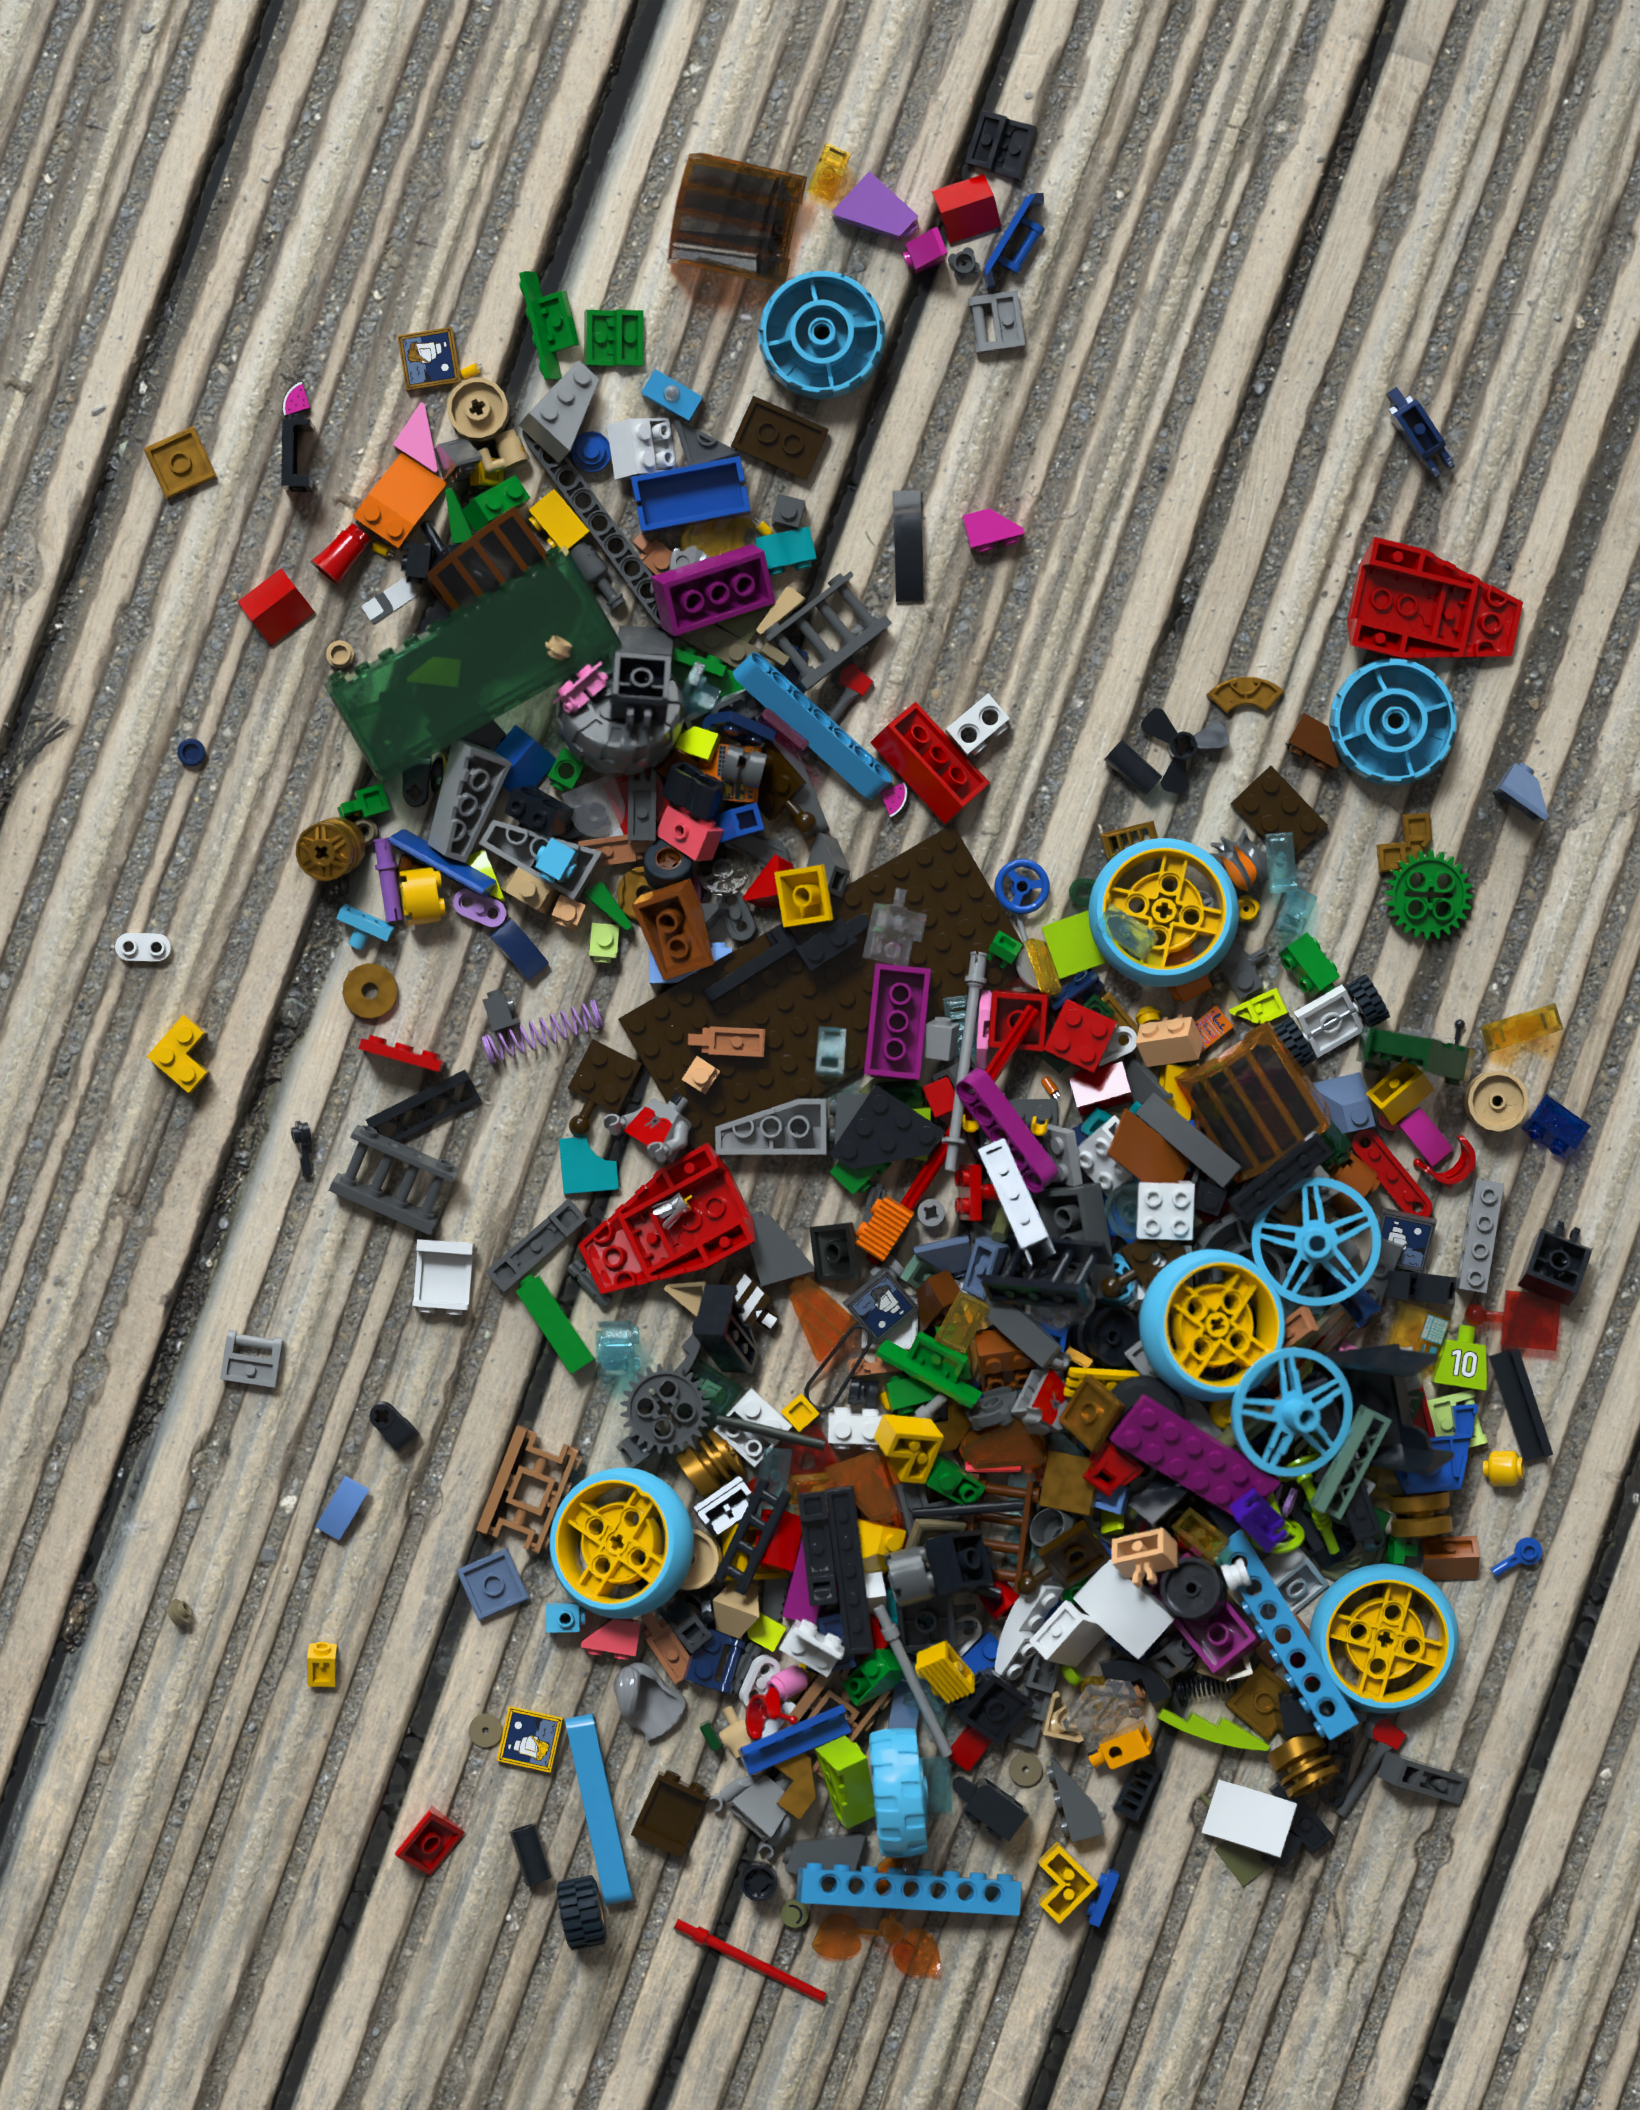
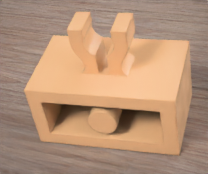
[1136,1014,1203,1067]
[1112,1528,1177,1588]

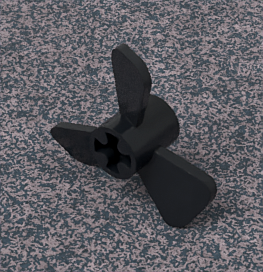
[1141,708,1229,794]

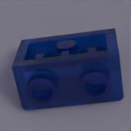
[1521,1094,1590,1159]

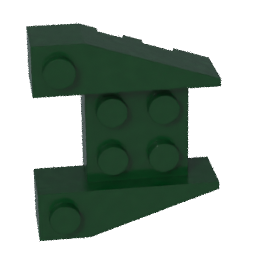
[1356,1027,1475,1086]

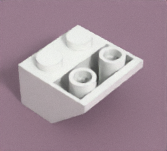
[607,418,676,480]
[714,1387,792,1467]

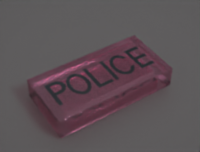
[756,708,810,759]

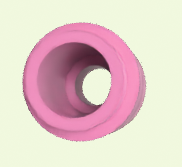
[766,1665,809,1701]

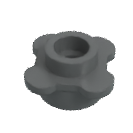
[948,247,980,280]

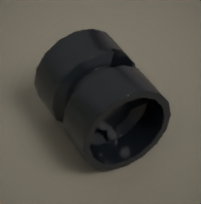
[741,1860,777,1902]

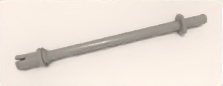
[941,951,988,1171]

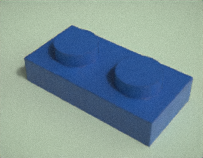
[961,1631,999,1675]
[1085,1868,1120,1927]

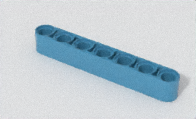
[733,652,892,800]
[565,1713,633,1906]

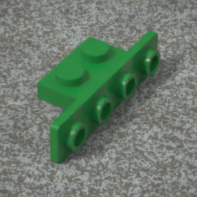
[519,271,579,381]
[670,645,744,697]
[875,1331,982,1408]

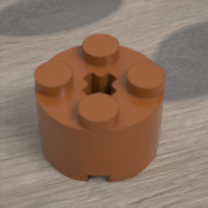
[1327,1152,1380,1216]

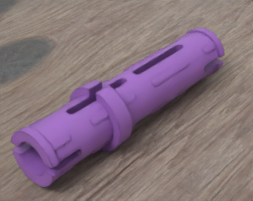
[373,837,403,922]

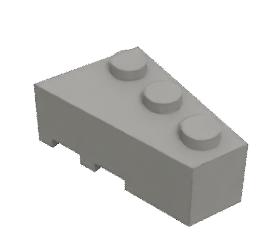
[518,360,599,463]

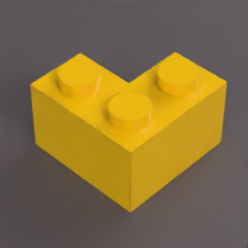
[146,1015,210,1093]
[874,1414,944,1484]
[1038,1841,1099,1924]

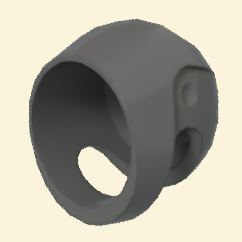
[1030,1508,1077,1549]

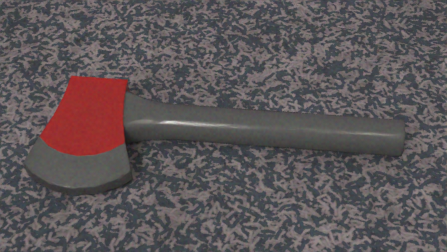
[800,657,874,762]
[1335,1713,1406,1817]

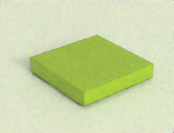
[1041,910,1107,979]

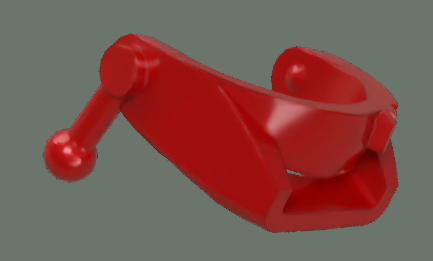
[1413,1135,1476,1189]
[745,1687,798,1740]

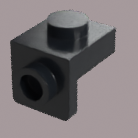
[1312,1526,1356,1570]

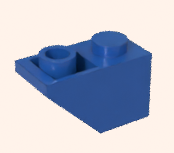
[711,803,764,845]

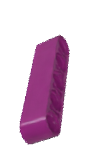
[956,1068,1058,1193]

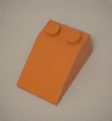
[353,452,448,552]

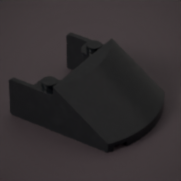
[1307,1344,1454,1475]

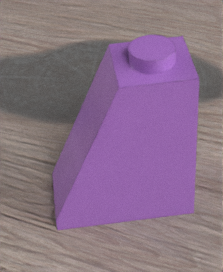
[832,171,918,241]

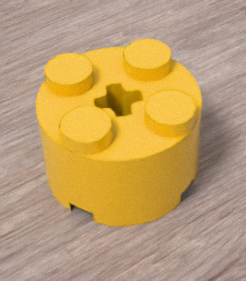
[399,867,446,927]

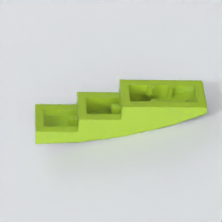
[1156,1706,1270,1751]

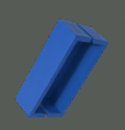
[631,456,751,535]

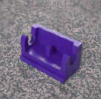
[1229,1488,1288,1553]

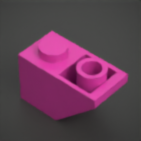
[962,508,1025,553]

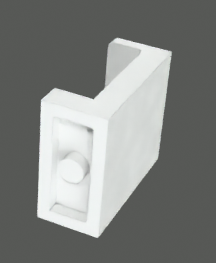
[412,1239,474,1315]
[1029,1600,1107,1667]

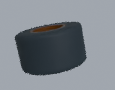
[644,839,693,890]

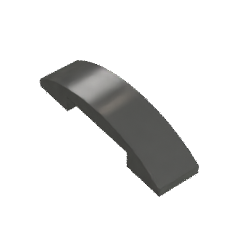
[485,1198,587,1292]
[626,1333,701,1411]

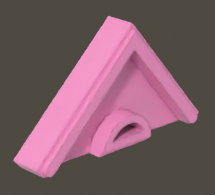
[393,402,438,473]

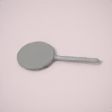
[1011,899,1049,990]

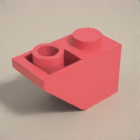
[581,1618,642,1660]

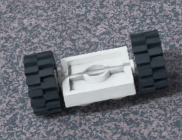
[1271,974,1390,1071]

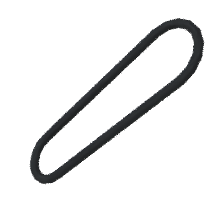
[804,1324,873,1411]

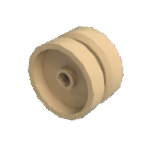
[447,377,510,443]
[1463,1070,1529,1132]
[661,1529,723,1590]

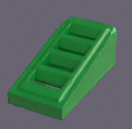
[445,488,473,545]
[583,882,633,931]

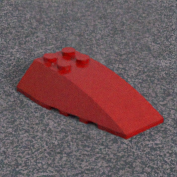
[1347,537,1523,658]
[578,1143,756,1294]

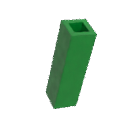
[516,1274,595,1374]

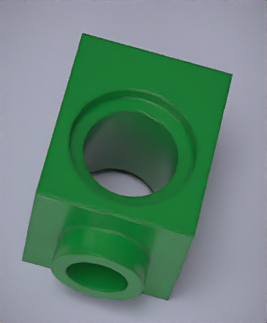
[547,747,587,793]

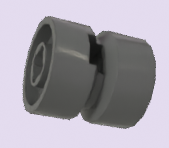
[721,745,767,789]

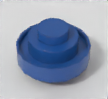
[571,431,611,473]

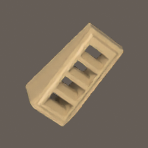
[756,586,806,637]

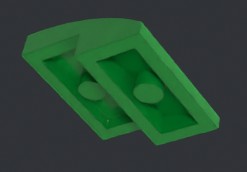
[584,309,643,367]

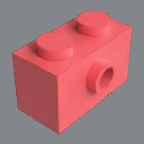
[656,805,724,861]

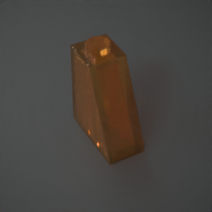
[789,1275,857,1362]
[959,1415,1048,1470]
[825,1449,903,1525]

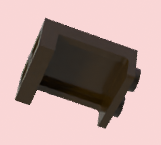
[631,1770,709,1858]

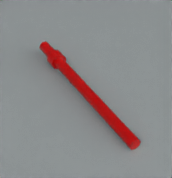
[673,1918,826,2003]

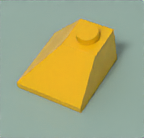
[774,864,833,927]
[833,1519,906,1575]

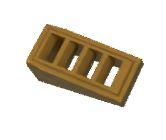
[1100,821,1158,861]

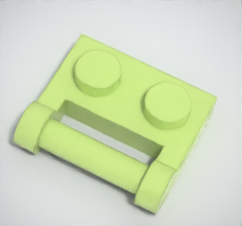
[1427,1388,1488,1447]

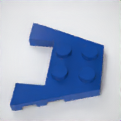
[1393,1404,1478,1495]

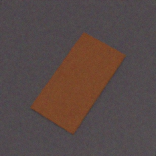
[1107,1108,1191,1183]

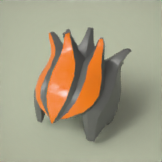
[1209,828,1269,891]

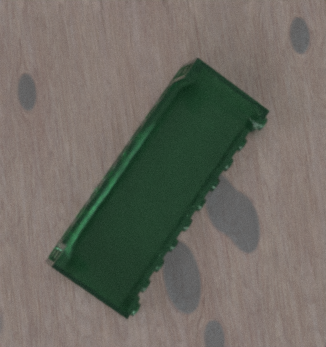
[324,546,622,782]

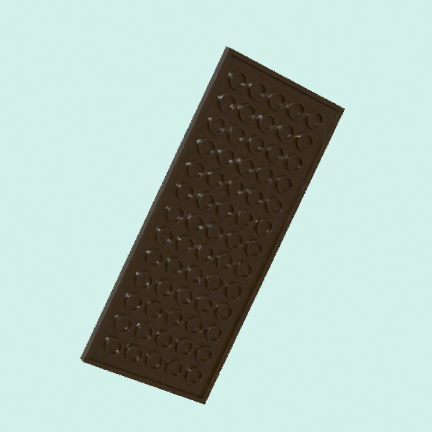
[618,824,1024,1150]

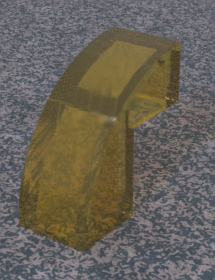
[1480,1003,1563,1052]

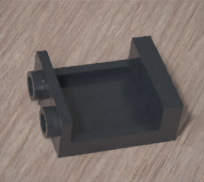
[281,414,315,492]

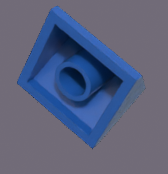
[493,725,556,793]

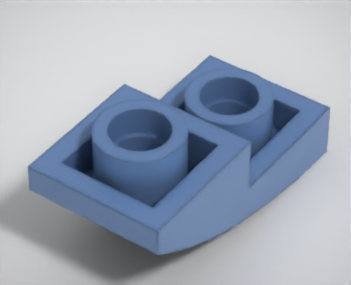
[315,1475,369,1540]

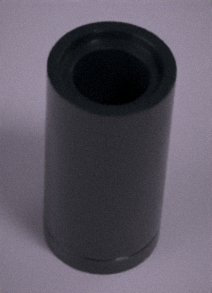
[1104,740,1163,797]
[509,1823,552,1886]

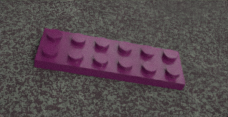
[1110,1394,1281,1517]

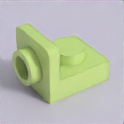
[589,923,620,963]

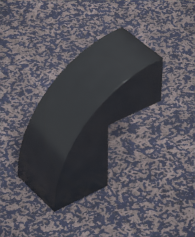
[1386,1270,1457,1304]
[1099,1658,1172,1704]

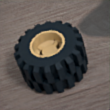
[557,1875,607,1951]

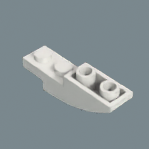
[995,1581,1064,1680]

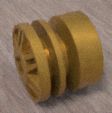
[295,817,366,881]
[675,1428,747,1499]
[1266,1731,1340,1799]

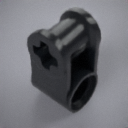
[402,753,432,808]
[369,1401,420,1453]

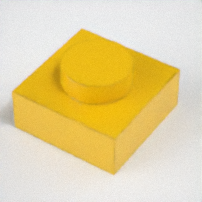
[781,1393,820,1432]

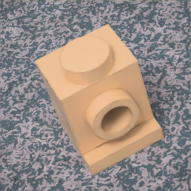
[551,894,587,932]
[682,1056,720,1094]

